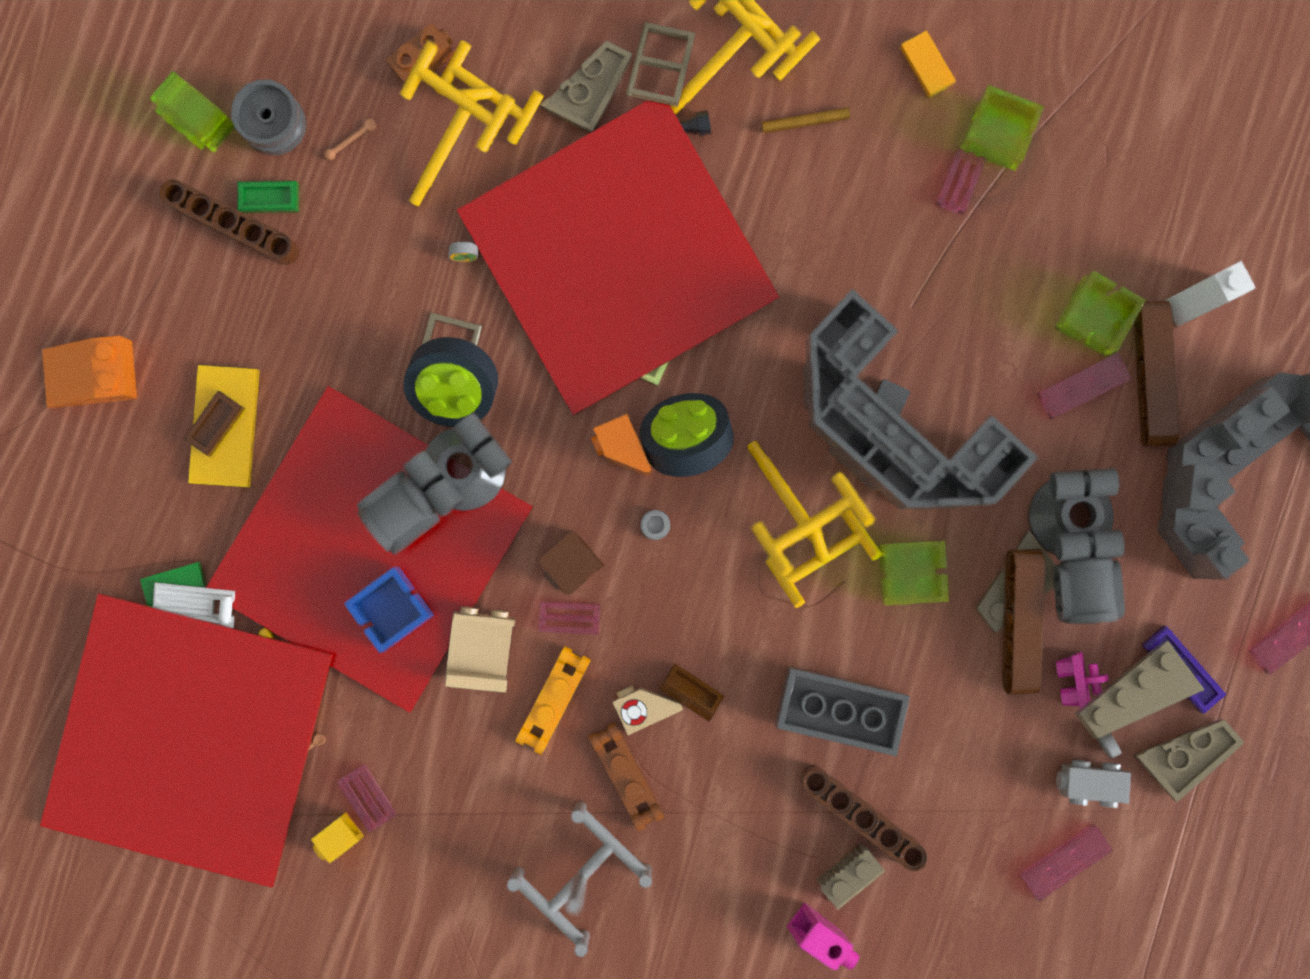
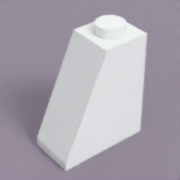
[1164,261,1256,327]

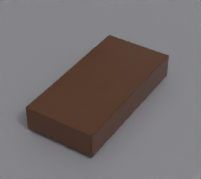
[183,390,245,457]
[659,663,724,722]

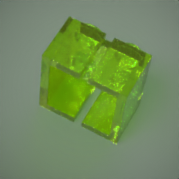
[149,71,235,153]
[960,84,1044,171]
[1055,270,1146,357]
[879,541,949,605]

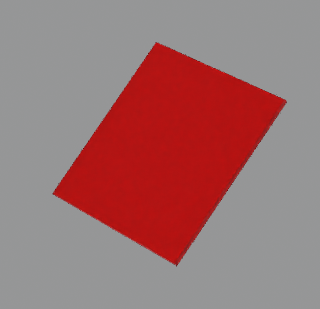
[457,92,780,416]
[206,386,533,713]
[40,593,333,888]

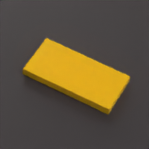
[188,365,260,488]

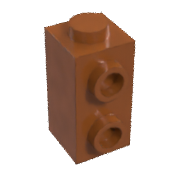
[386,23,453,85]

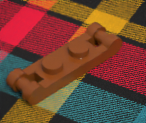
[588,722,665,832]

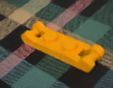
[515,646,591,756]

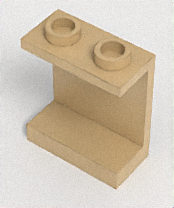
[445,606,515,693]

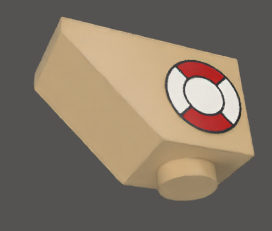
[613,685,683,735]

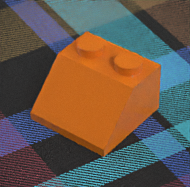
[591,414,652,476]

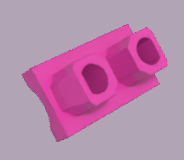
[1056,651,1109,709]

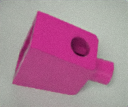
[787,902,859,970]

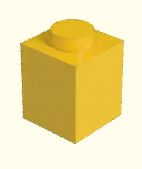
[311,812,364,864]

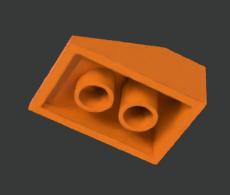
[42,335,137,408]

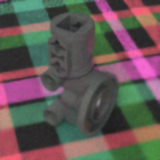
[356,413,512,555]
[1028,468,1125,624]

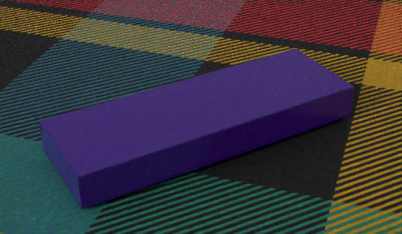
[1142,626,1227,714]

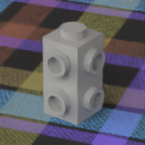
[1056,760,1131,808]

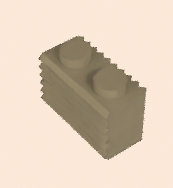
[817,843,885,910]

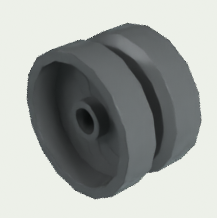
[231,80,306,155]

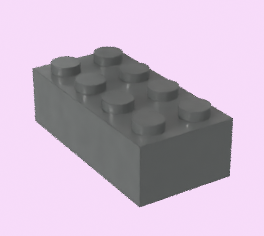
[774,666,910,756]

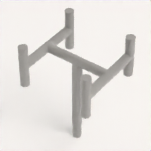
[507,801,652,957]

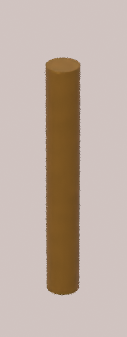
[761,107,850,134]

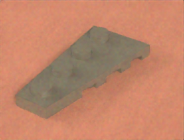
[1075,641,1204,738]

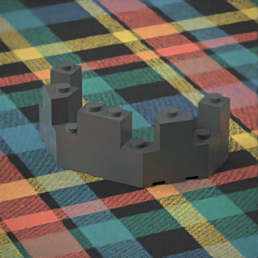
[803,289,1038,510]
[1157,372,1310,580]

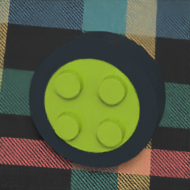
[403,337,498,427]
[639,393,734,477]

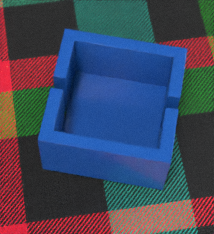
[344,567,435,653]

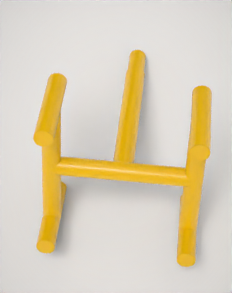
[670,0,820,115]
[400,40,544,206]
[747,441,882,608]

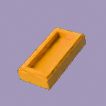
[900,30,956,98]

